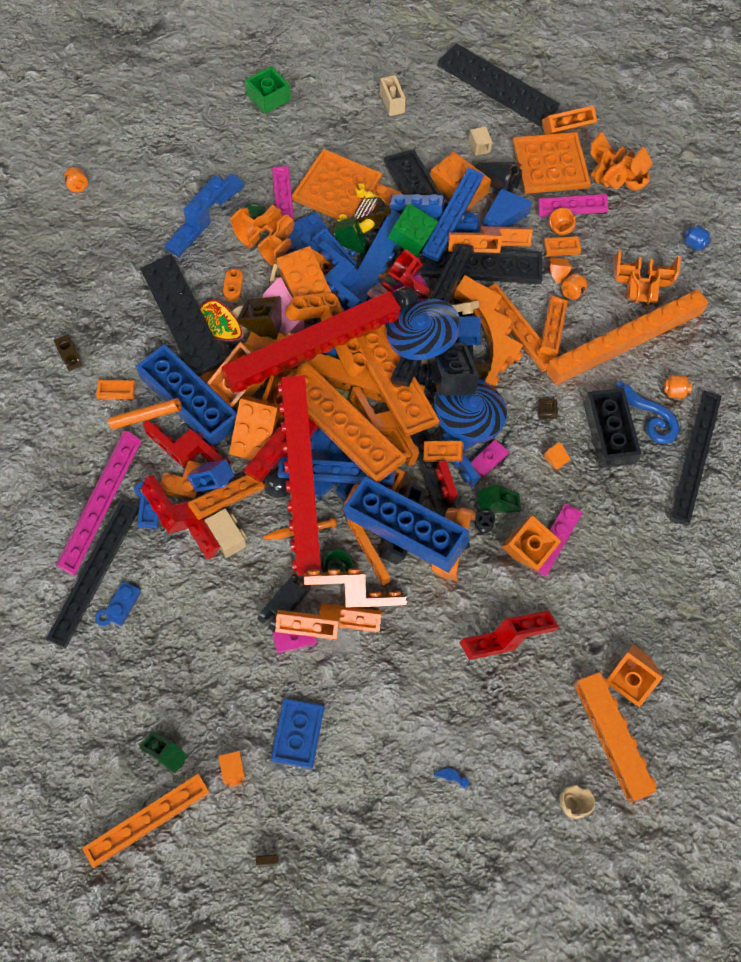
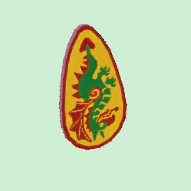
[200,300,244,341]

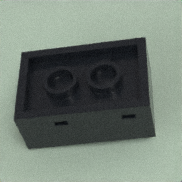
[427,343,479,396]

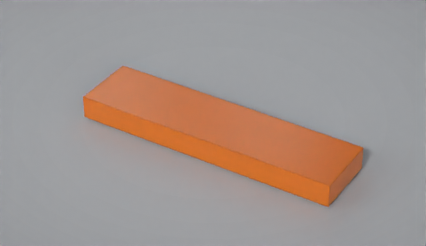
[539,295,568,357]
[188,475,265,520]
[347,519,390,586]

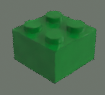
[245,66,291,114]
[387,203,438,257]

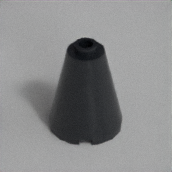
[474,161,522,194]

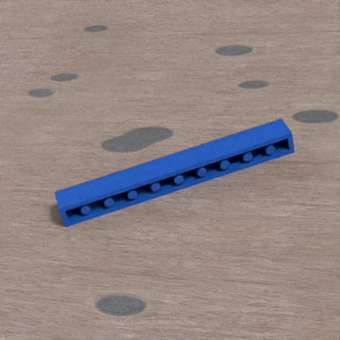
[321,209,401,358]

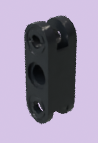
[257,574,311,632]

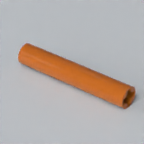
[108,398,182,430]

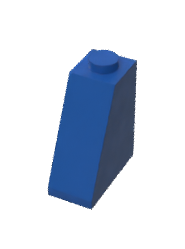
[483,189,532,227]

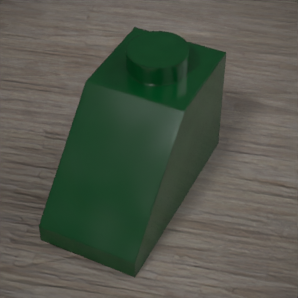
[333,216,369,255]
[478,484,522,514]
[139,731,188,773]

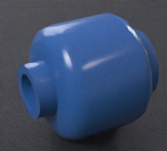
[684,225,711,251]

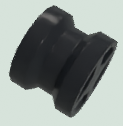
[474,510,495,533]

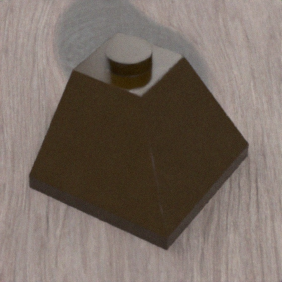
[237,296,282,337]

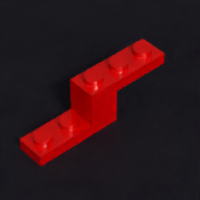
[243,418,319,483]
[142,420,231,469]
[141,475,221,560]
[459,610,559,660]

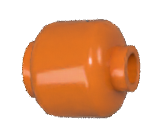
[64,167,88,193]
[561,274,588,300]
[664,375,692,399]

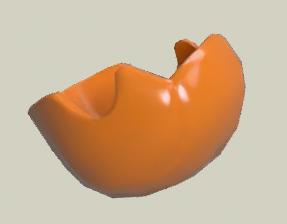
[624,172,650,191]
[549,208,576,236]

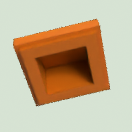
[544,442,571,471]

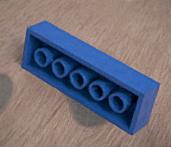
[136,344,237,447]
[343,477,470,573]

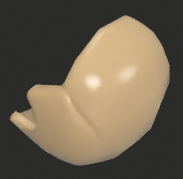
[560,785,595,819]

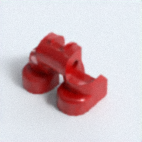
[371,249,431,300]

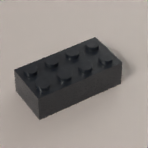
[583,388,642,468]

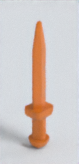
[263,517,337,539]

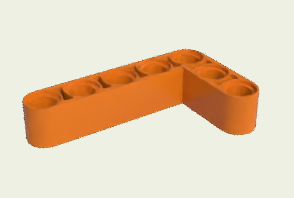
[285,292,368,377]

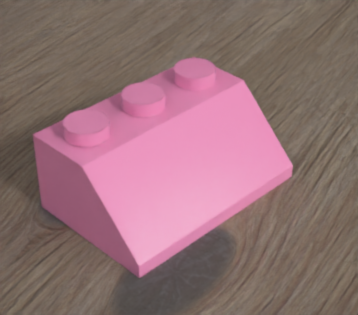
[262,277,304,337]

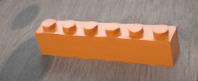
[574,672,657,804]

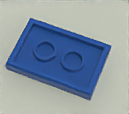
[271,698,325,770]

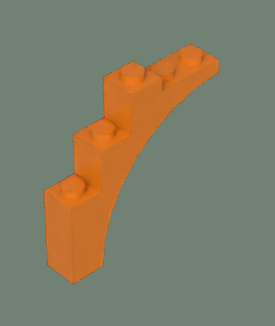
[454,276,523,387]

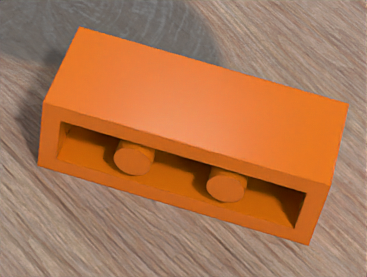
[542,105,597,135]

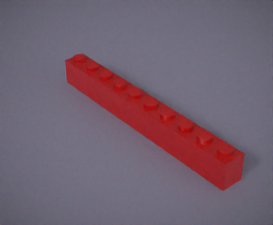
[222,291,401,393]
[278,375,321,575]

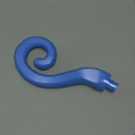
[616,381,679,444]

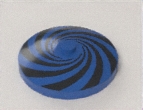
[387,298,461,360]
[433,379,507,443]

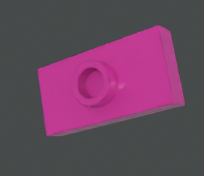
[471,440,509,478]
[273,632,317,654]

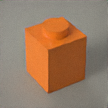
[218,751,246,787]

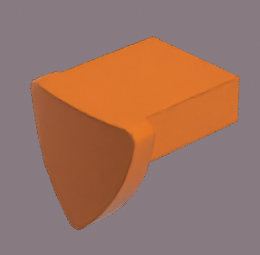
[549,258,571,284]

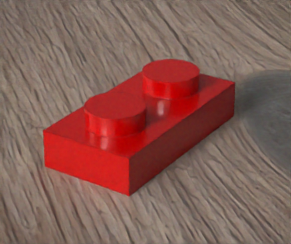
[435,460,458,504]

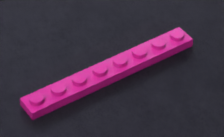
[55,431,141,575]

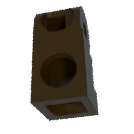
[53,334,82,372]

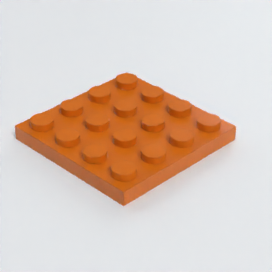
[512,132,591,194]
[292,149,383,220]

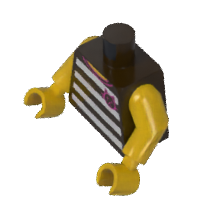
[337,183,391,233]

